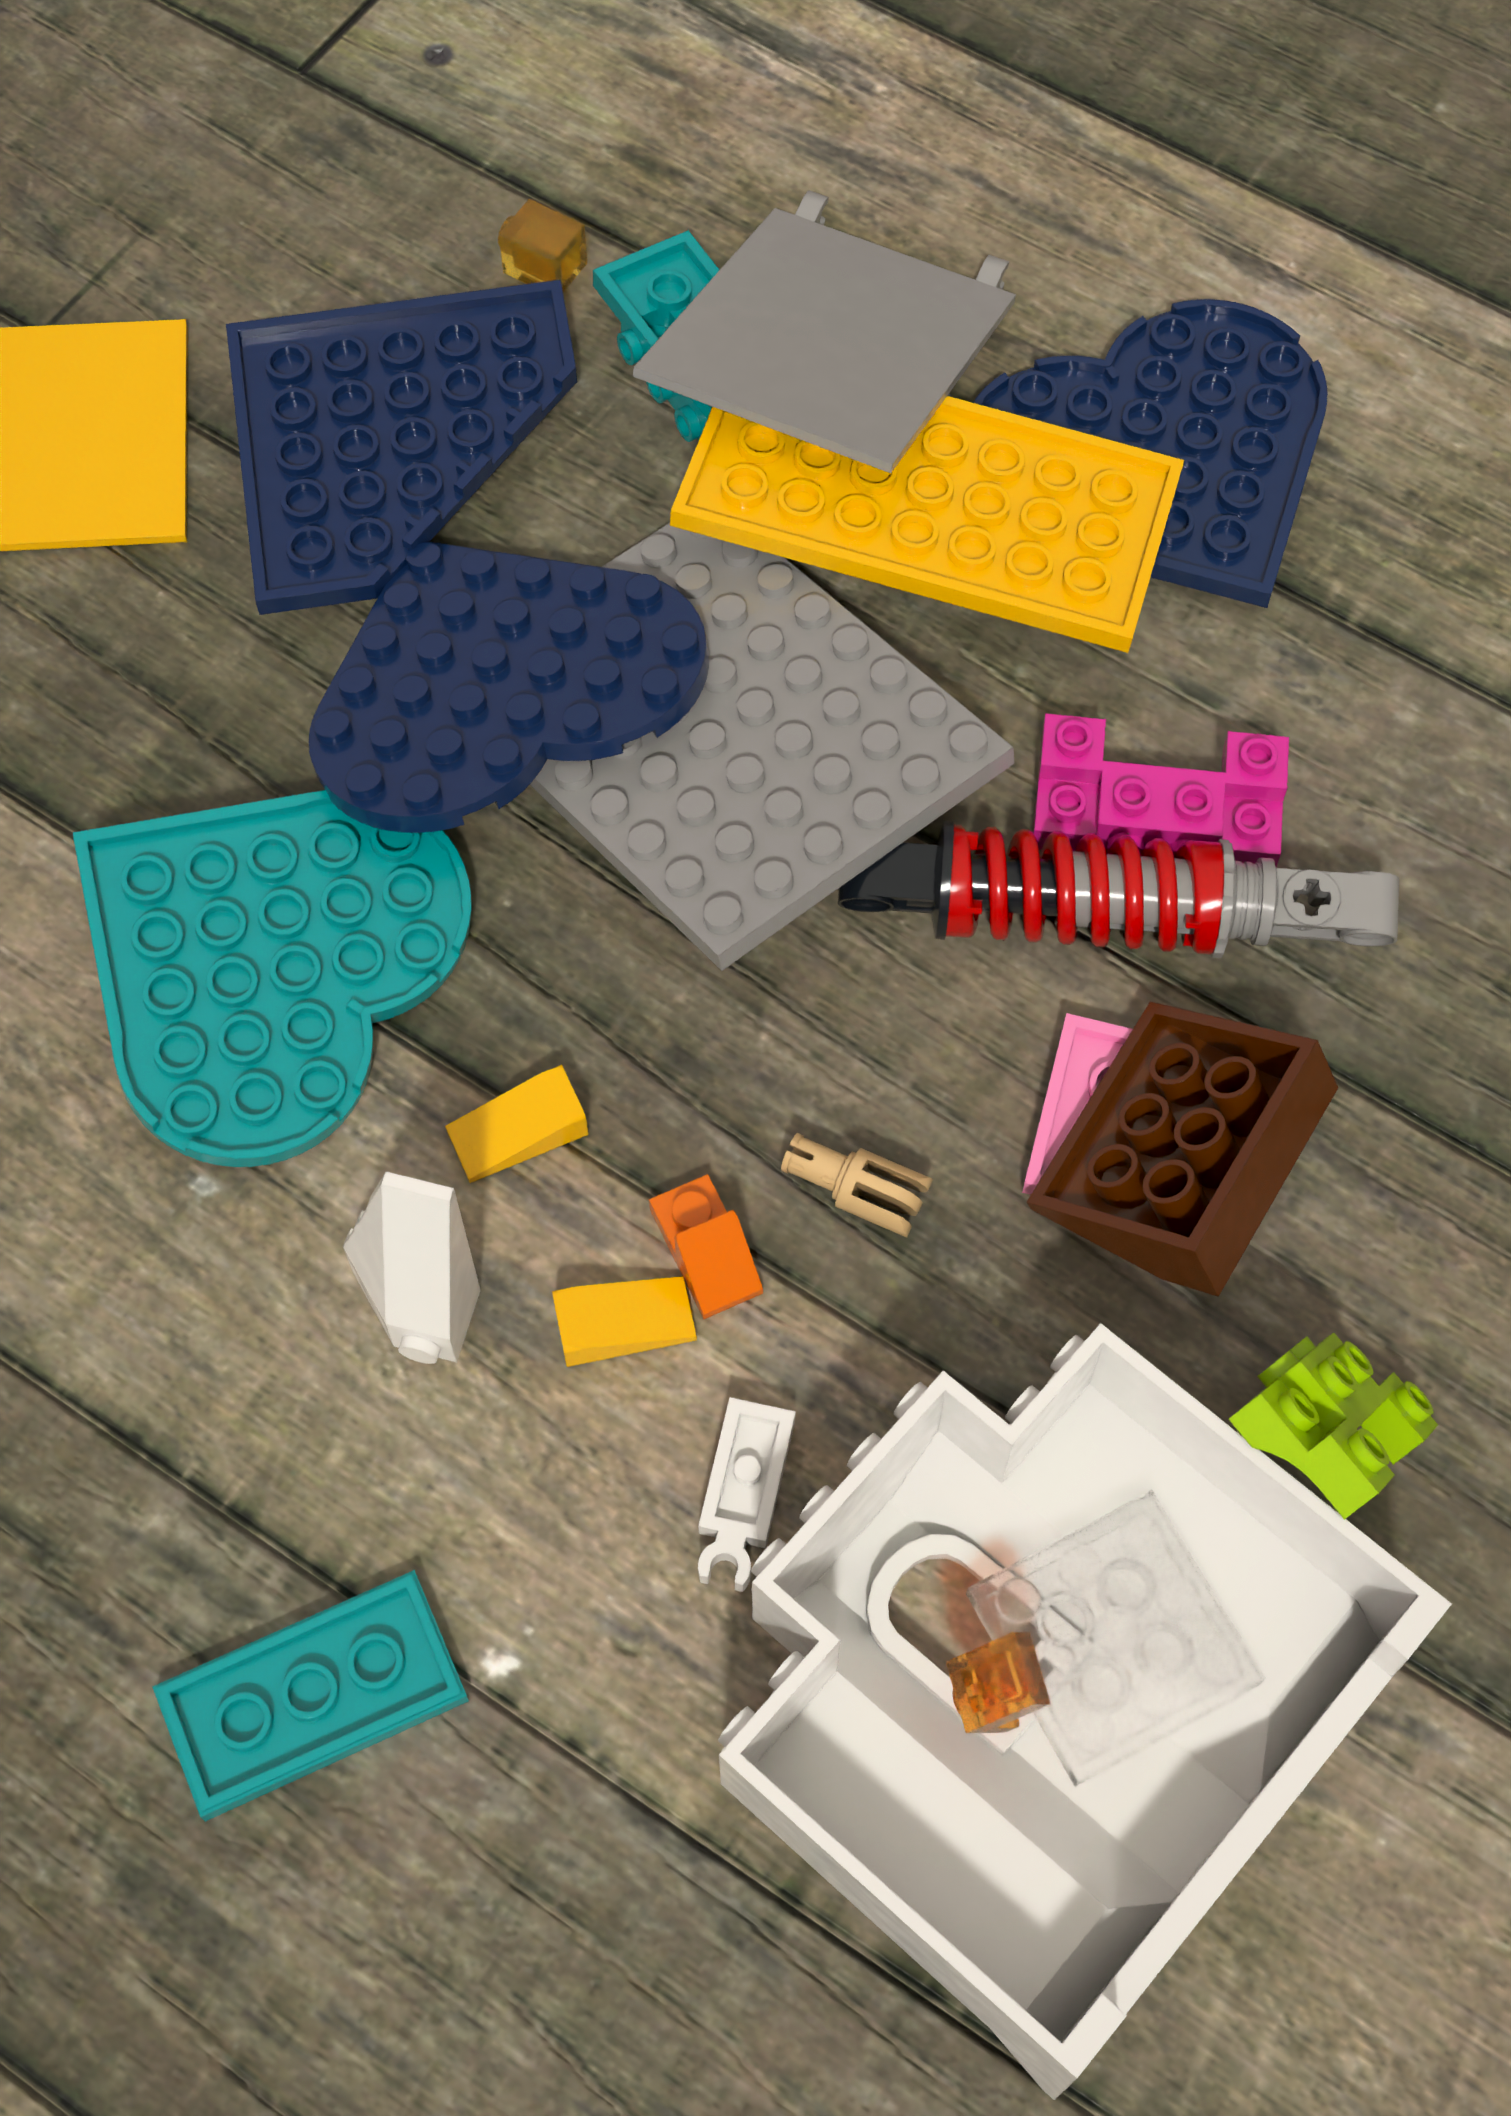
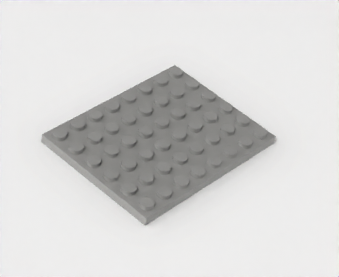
[530,523,1015,971]

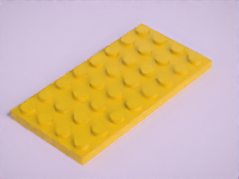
[670,396,1184,653]

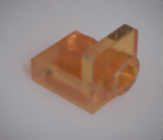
[946,1632,1051,1733]

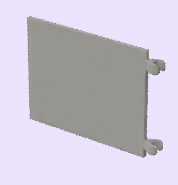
[633,190,1016,473]

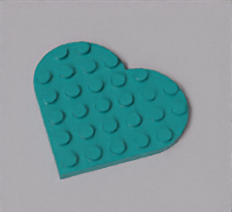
[73,790,471,1167]

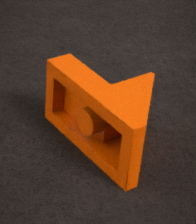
[649,1174,763,1319]

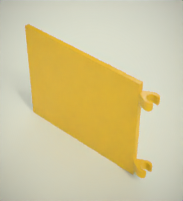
[0,319,188,551]

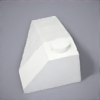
[343,1172,481,1364]

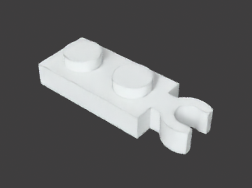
[698,1397,796,1592]

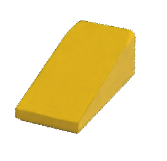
[445,1065,588,1183]
[552,1276,697,1367]

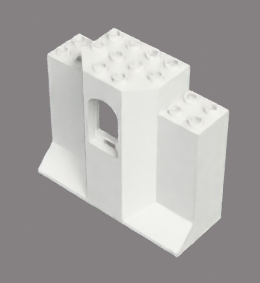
[718,1323,1452,2100]

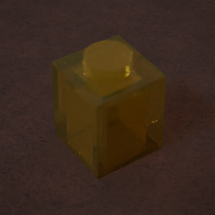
[498,198,588,292]

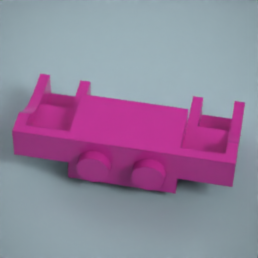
[1033,713,1289,868]

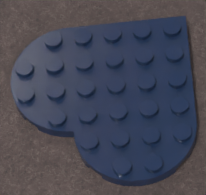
[973,299,1328,608]
[309,542,709,833]

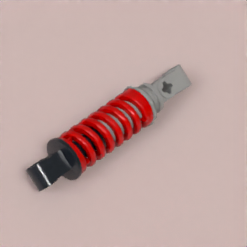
[838,820,1399,959]

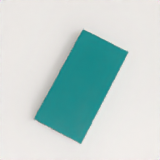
[152,1570,469,1822]

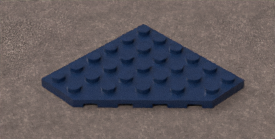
[226,280,577,615]

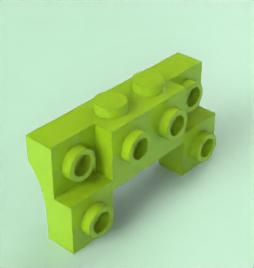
[1229,1333,1438,1520]

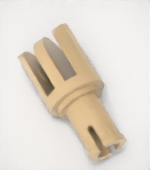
[781,1133,933,1238]

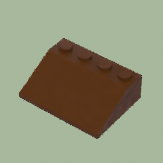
[1027,1001,1338,1297]

